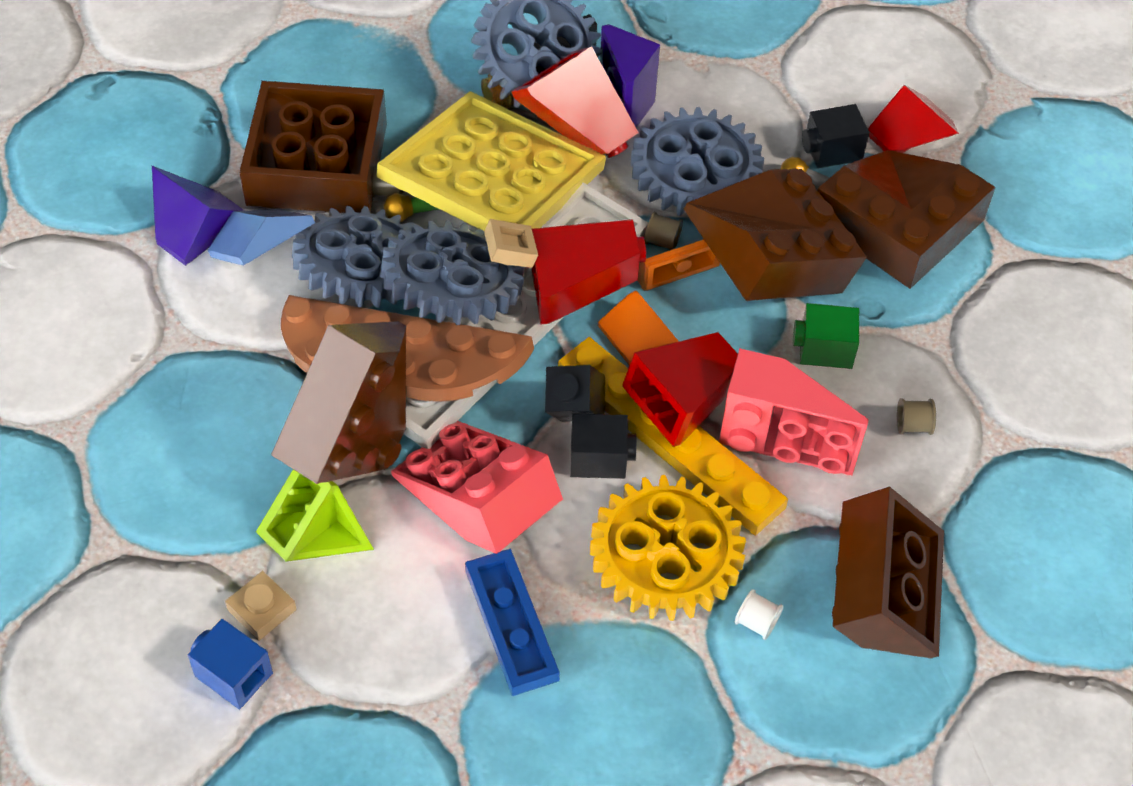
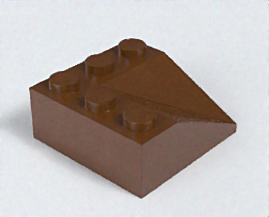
[239,81,387,213]
[818,150,995,289]
[684,168,867,301]
[271,321,406,484]

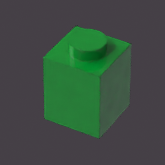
[793,303,859,369]

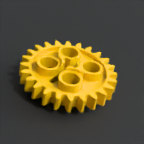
[590,475,746,621]

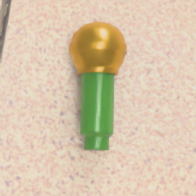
[384,193,439,222]

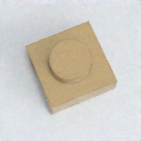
[484,219,538,268]
[225,571,296,641]

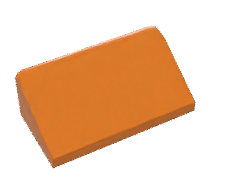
[638,239,720,291]
[597,290,679,365]

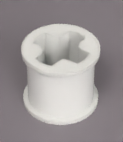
[734,589,784,640]

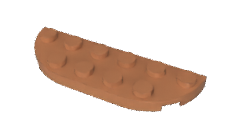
[281,295,534,402]

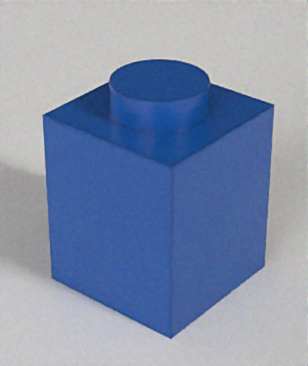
[187,619,273,710]

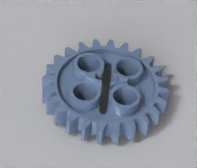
[471,0,602,108]
[630,107,764,216]
[292,206,414,308]
[380,220,525,325]

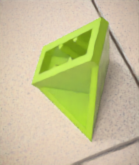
[256,469,374,562]

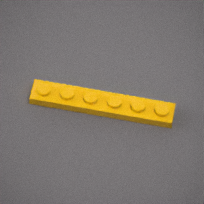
[558,337,788,536]

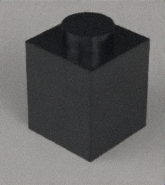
[802,104,870,169]
[545,365,605,422]
[570,413,637,479]

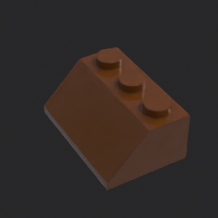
[832,486,944,658]

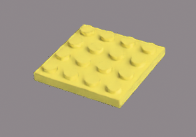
[376,91,606,231]

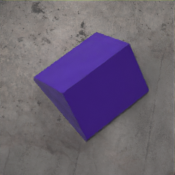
[600,24,660,128]

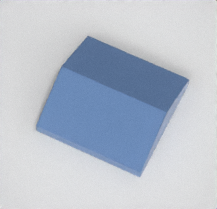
[208,209,315,266]

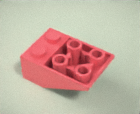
[719,348,869,476]
[391,421,563,554]

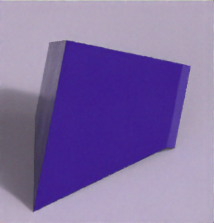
[152,166,245,266]

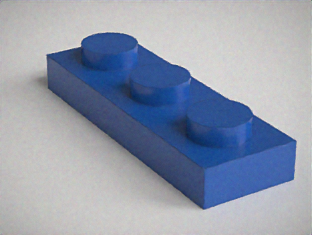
[465,548,560,696]

